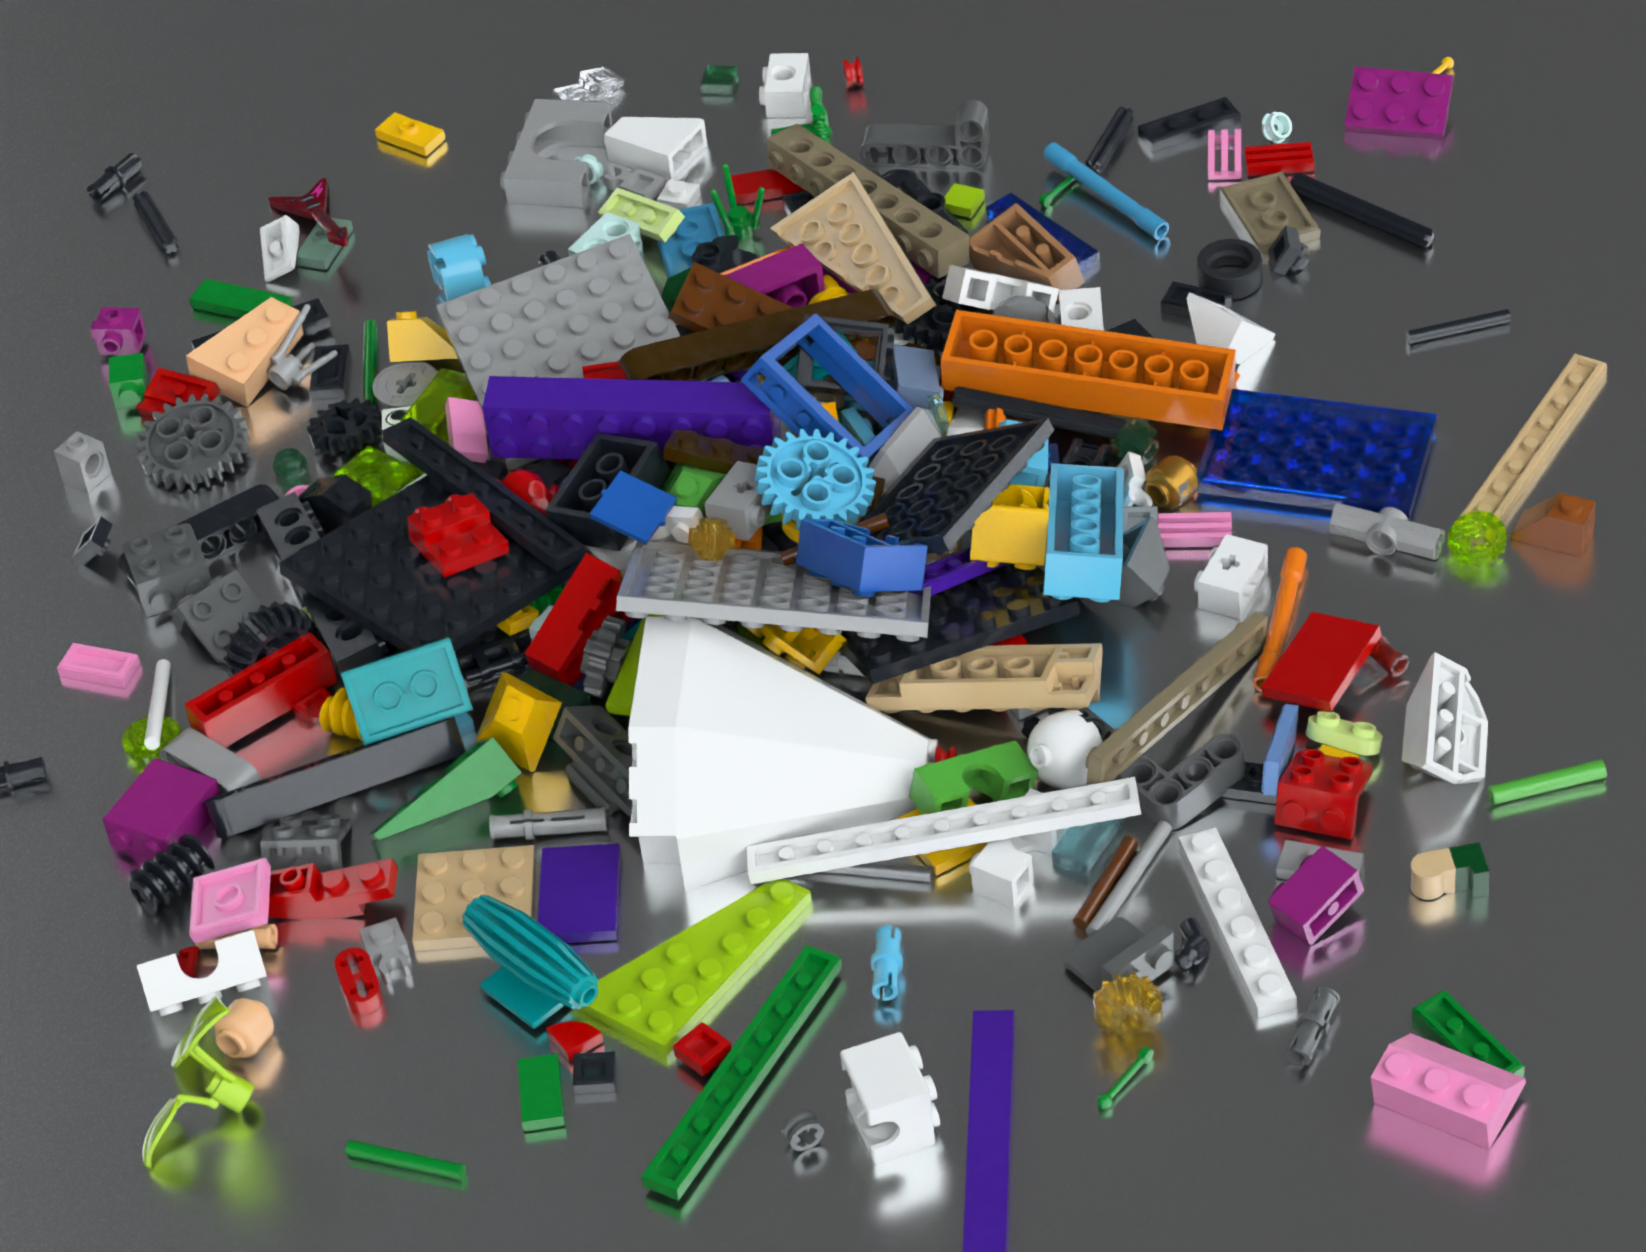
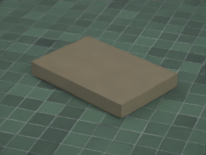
[1220,172,1320,254]

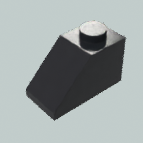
[298,474,372,530]

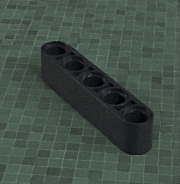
[119,484,280,588]

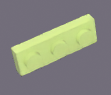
[598,187,685,243]

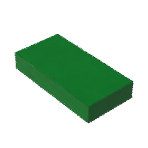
[517,1053,565,1131]

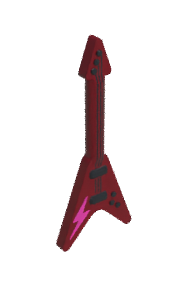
[268,178,348,247]

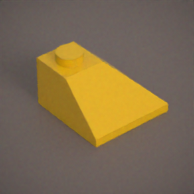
[387,311,458,362]
[475,672,562,772]

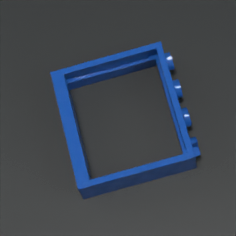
[741,313,914,462]

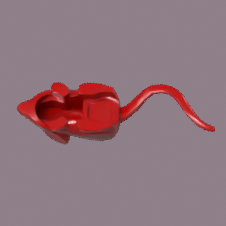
[493,469,560,518]

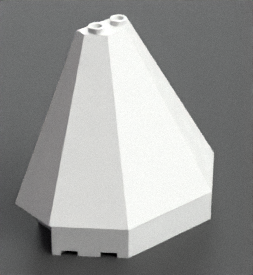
[629,616,938,893]

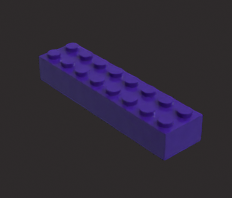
[482,376,781,462]

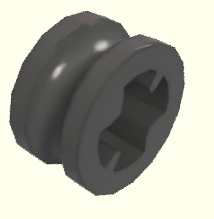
[781,1109,824,1151]

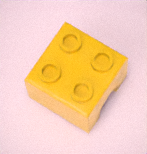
[970,484,1050,570]

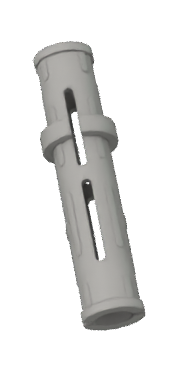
[489,807,608,840]

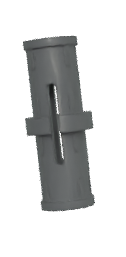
[1286,986,1340,1066]

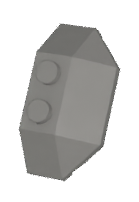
[868,407,942,489]

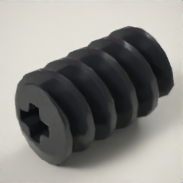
[128,834,215,916]

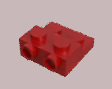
[407,493,509,578]

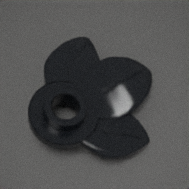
[692,235,760,273]

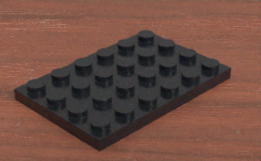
[857,418,1055,555]
[839,563,1080,684]

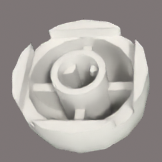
[1027,710,1103,789]

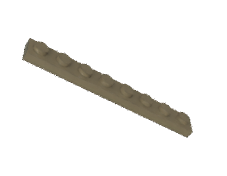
[1085,611,1268,785]

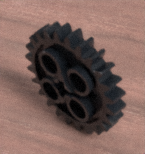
[893,278,993,352]

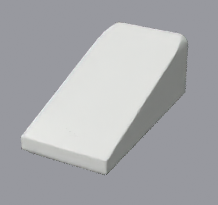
[260,215,300,282]

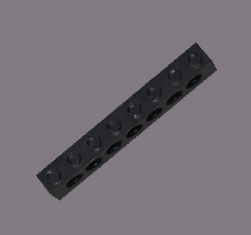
[256,491,390,672]

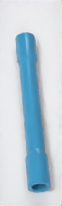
[1043,142,1169,240]

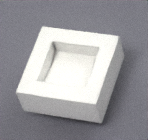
[657,179,701,210]

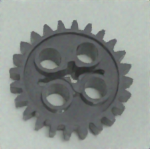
[136,394,250,491]

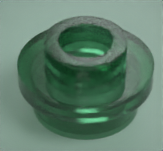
[272,448,308,480]

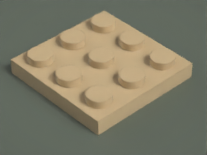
[412,845,536,952]

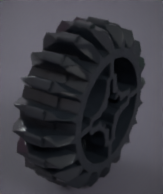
[223,601,320,677]

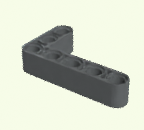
[1048,707,1246,830]

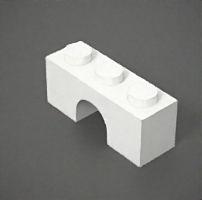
[942,265,1059,313]
[969,788,1073,908]
[137,930,267,1016]

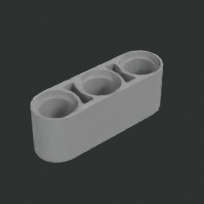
[159,728,262,794]

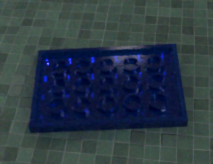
[1196,389,1437,520]

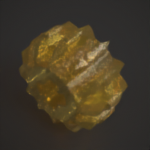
[1093,972,1163,1041]

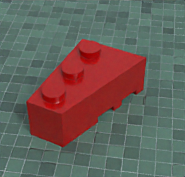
[525,552,633,693]

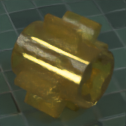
[688,517,736,561]

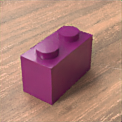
[1268,845,1365,946]

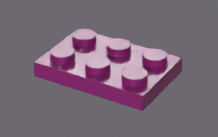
[1344,66,1454,140]

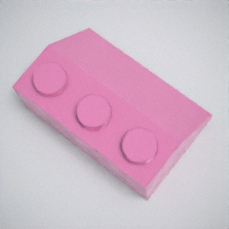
[1370,1033,1526,1150]

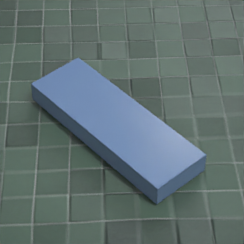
[1261,704,1299,797]

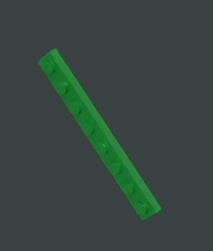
[641,945,842,1201]

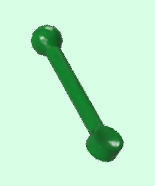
[1039,175,1075,207]
[1096,1046,1154,1110]

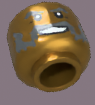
[1145,455,1198,509]

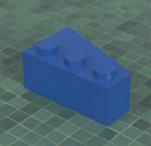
[796,519,928,597]

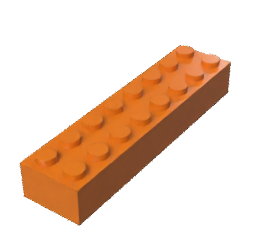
[941,310,1236,430]

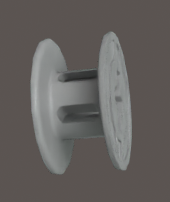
[372,361,445,428]

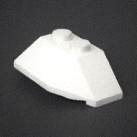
[1401,652,1488,785]

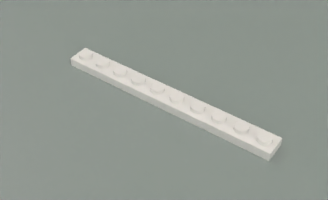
[747,777,1141,884]

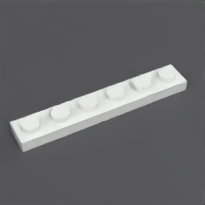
[1178,827,1297,1019]

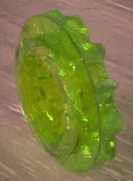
[1447,511,1508,569]
[122,716,181,764]

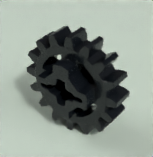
[307,398,382,456]

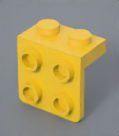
[746,624,847,675]

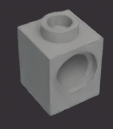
[54,431,111,493]

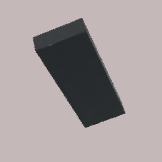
[1138,97,1241,153]

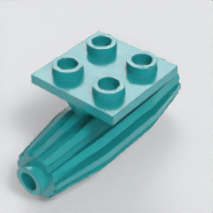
[462,895,599,1029]

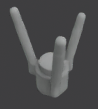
[267,304,338,390]

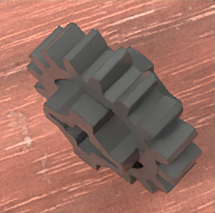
[580,615,630,698]

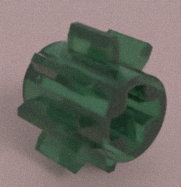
[1115,421,1159,464]

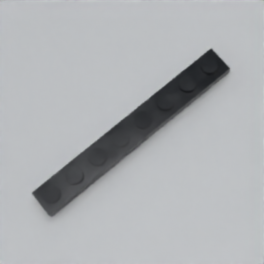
[382,417,586,572]

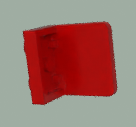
[1274,749,1373,840]

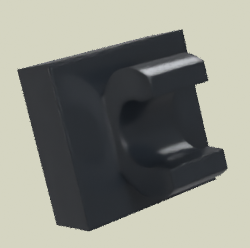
[1268,225,1310,275]

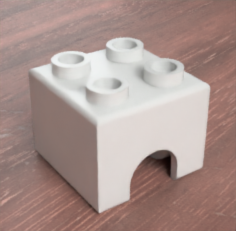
[840,1032,940,1164]

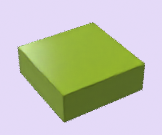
[944,183,985,218]

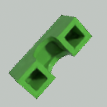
[909,740,1038,815]

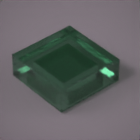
[701,65,739,95]

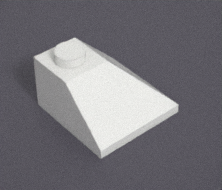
[1186,292,1275,365]

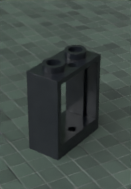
[796,314,894,396]

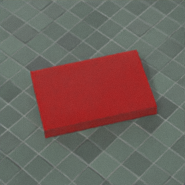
[1261,612,1382,712]

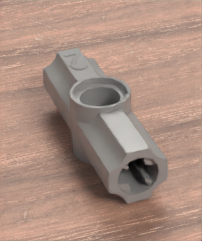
[1329,503,1445,560]

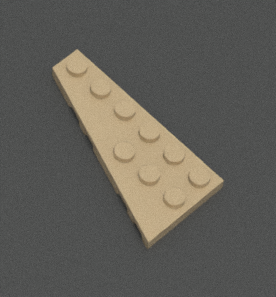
[770,172,936,325]

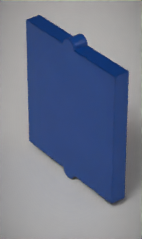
[590,470,677,545]

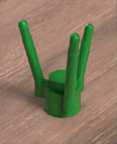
[710,163,765,241]

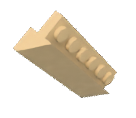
[865,643,1103,714]

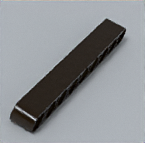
[619,289,896,381]

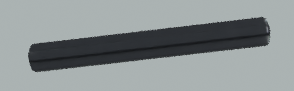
[1290,173,1435,248]
[952,386,1127,440]

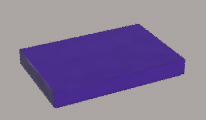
[537,843,621,943]

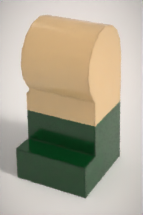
[1410,842,1489,900]

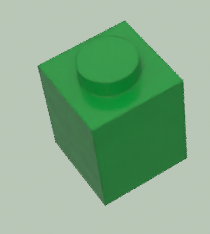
[109,353,150,409]

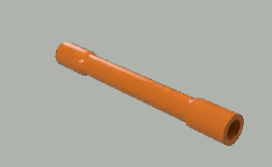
[1253,547,1307,692]

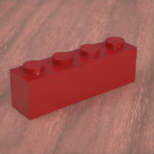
[184,632,337,747]

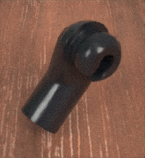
[1175,918,1210,970]

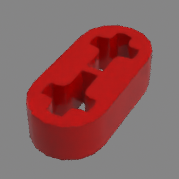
[334,947,383,1015]

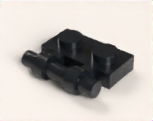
[455,626,530,685]

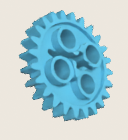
[754,429,876,531]

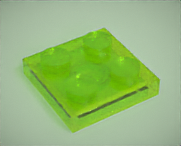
[331,445,421,507]

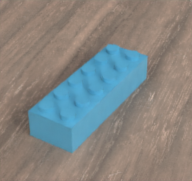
[1043,463,1124,602]

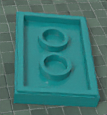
[340,637,473,745]

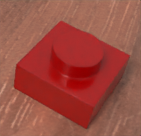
[673,1022,732,1076]

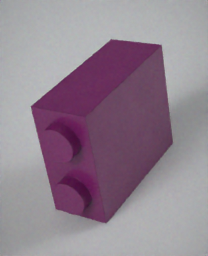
[102,758,221,860]

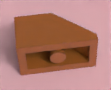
[1511,492,1596,557]

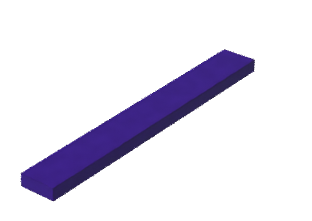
[962,1010,1015,1252]

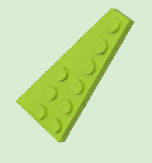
[577,878,812,1057]

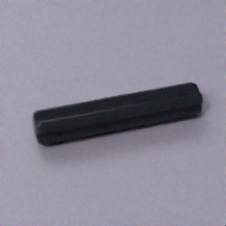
[1085,106,1134,175]
[132,191,179,255]

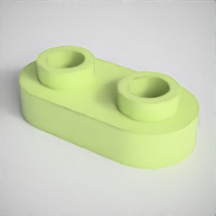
[1306,711,1383,756]

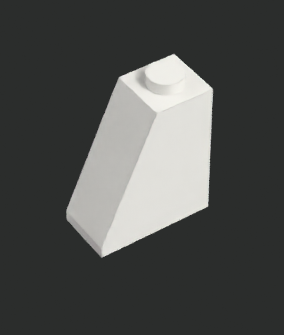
[604,117,708,180]

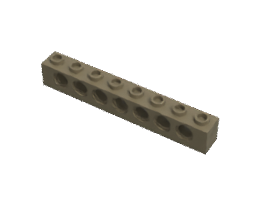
[766,123,969,279]

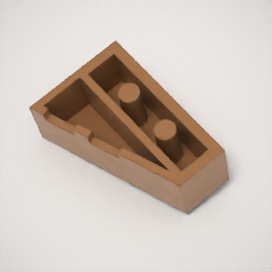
[969,203,1085,302]

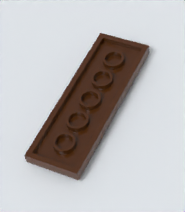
[668,262,876,382]

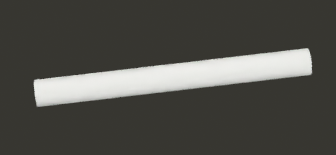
[144,659,171,750]

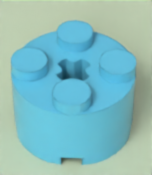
[428,234,491,303]

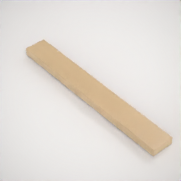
[1452,353,1607,547]

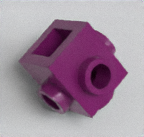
[91,307,147,356]

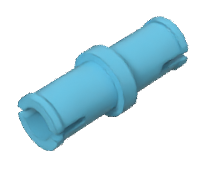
[871,925,903,1001]

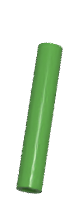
[1488,759,1607,805]

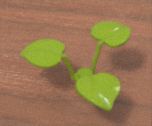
[142,996,255,1170]

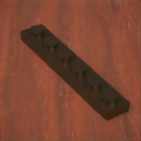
[663,429,885,510]

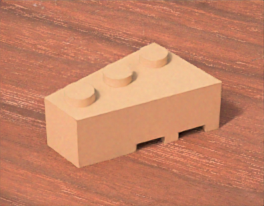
[186,297,303,407]

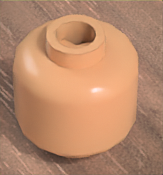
[214,998,274,1058]

